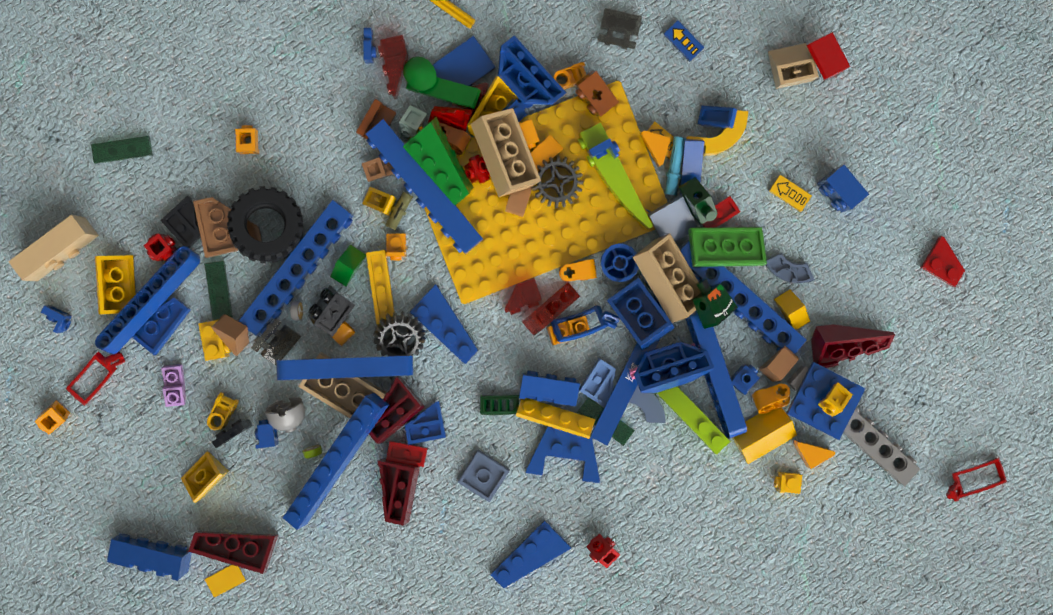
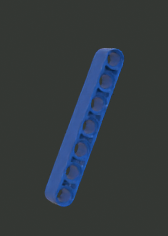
[95,246,200,354]
[685,311,747,439]
[276,356,413,380]

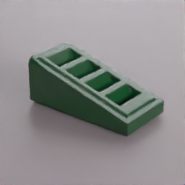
[480,395,519,415]

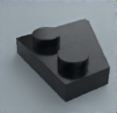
[212,419,252,448]

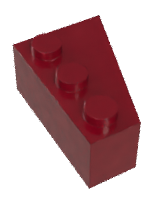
[369,376,425,444]
[377,458,420,526]

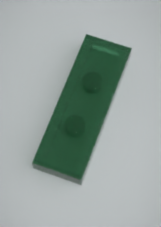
[91,136,153,164]
[204,261,233,320]
[577,397,635,446]

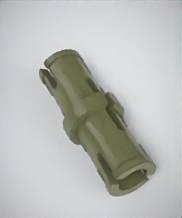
[385,191,413,231]

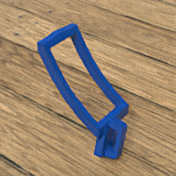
[551,305,619,342]

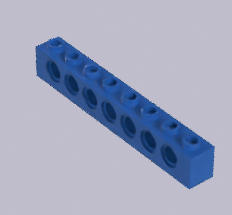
[238,200,354,336]
[680,240,807,354]

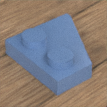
[579,358,616,407]

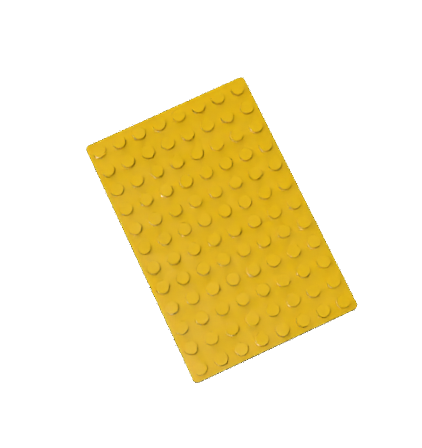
[424,81,668,304]

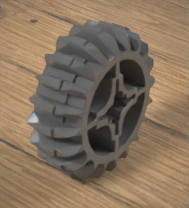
[532,156,583,208]
[373,311,426,357]

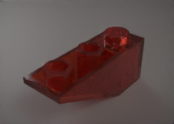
[378,35,408,99]
[522,282,580,336]

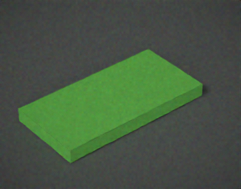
[688,227,767,267]

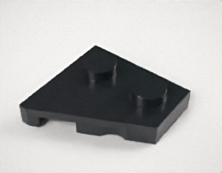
[160,196,201,248]

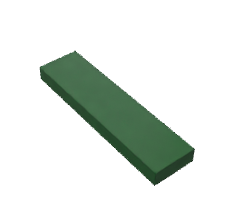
[406,77,481,109]

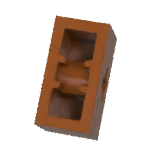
[574,70,619,117]

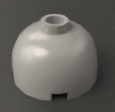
[265,398,305,433]

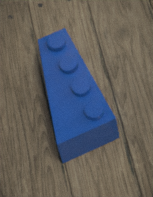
[107,534,192,581]

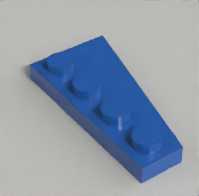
[410,284,478,364]
[490,520,571,588]

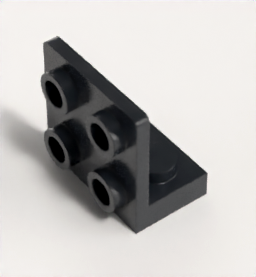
[308,285,355,337]

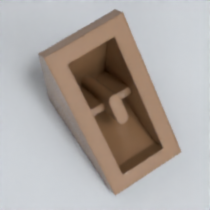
[211,314,249,356]
[759,346,799,382]

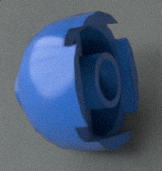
[600,243,639,282]

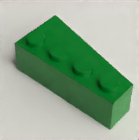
[403,117,474,205]

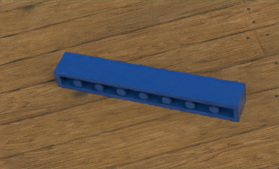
[366,119,483,254]
[283,393,389,530]

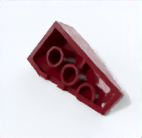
[811,324,895,368]

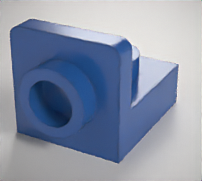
[588,138,620,159]
[41,305,72,333]

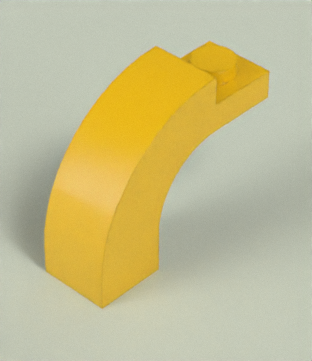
[686,110,748,156]

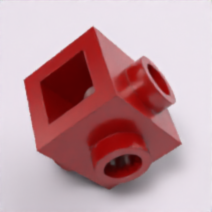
[464,154,491,184]
[143,233,177,262]
[586,533,620,568]

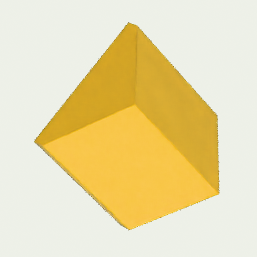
[181,451,229,503]

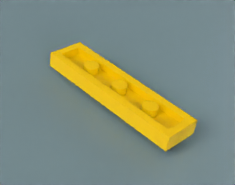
[366,250,395,324]
[516,398,595,439]

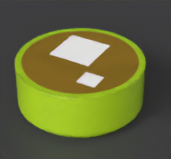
[302,445,323,459]

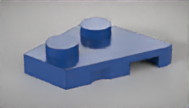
[405,401,446,445]

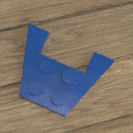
[526,426,600,483]

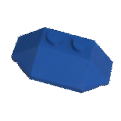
[498,36,567,105]
[634,342,714,393]

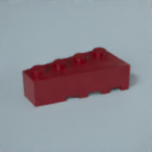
[188,531,278,574]

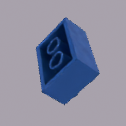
[607,278,674,350]

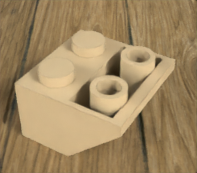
[768,43,819,89]

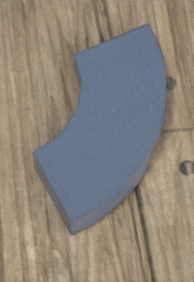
[766,253,815,283]
[629,385,666,423]

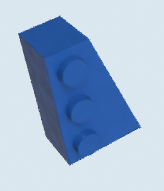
[519,370,580,406]

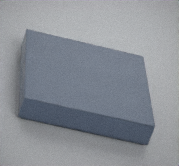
[648,195,698,242]
[458,450,510,503]

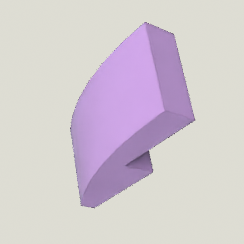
[161,364,186,407]

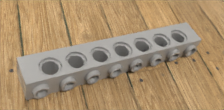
[786,365,920,486]

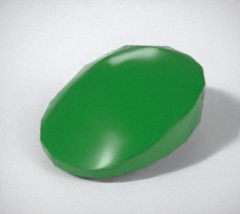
[403,56,437,91]

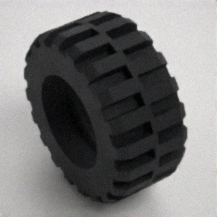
[227,186,303,264]

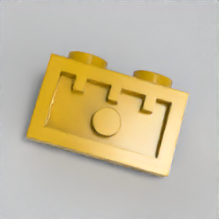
[198,319,231,361]

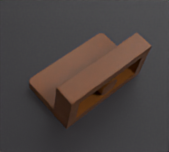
[356,99,396,139]

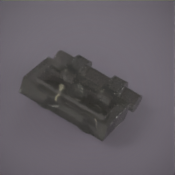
[598,8,642,50]
[251,318,301,365]

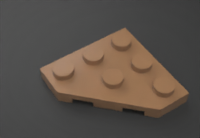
[193,197,262,258]

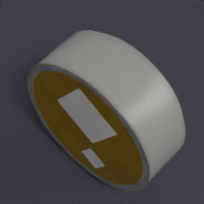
[290,301,303,320]

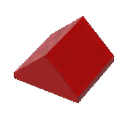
[806,32,850,80]

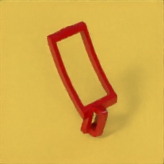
[66,351,125,406]
[946,458,1007,501]

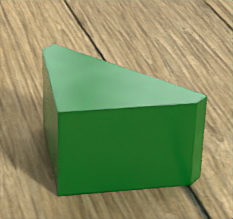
[330,245,366,287]

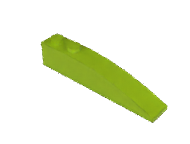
[578,123,653,230]
[657,387,731,455]

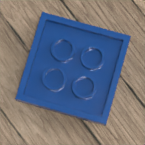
[786,362,866,440]

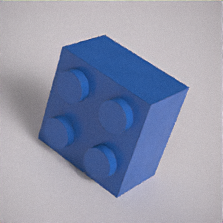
[817,165,869,212]

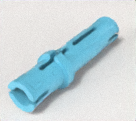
[664,136,686,195]

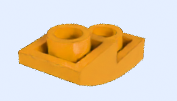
[531,135,564,173]
[547,316,590,346]

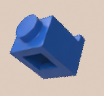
[731,364,760,395]
[255,419,279,449]

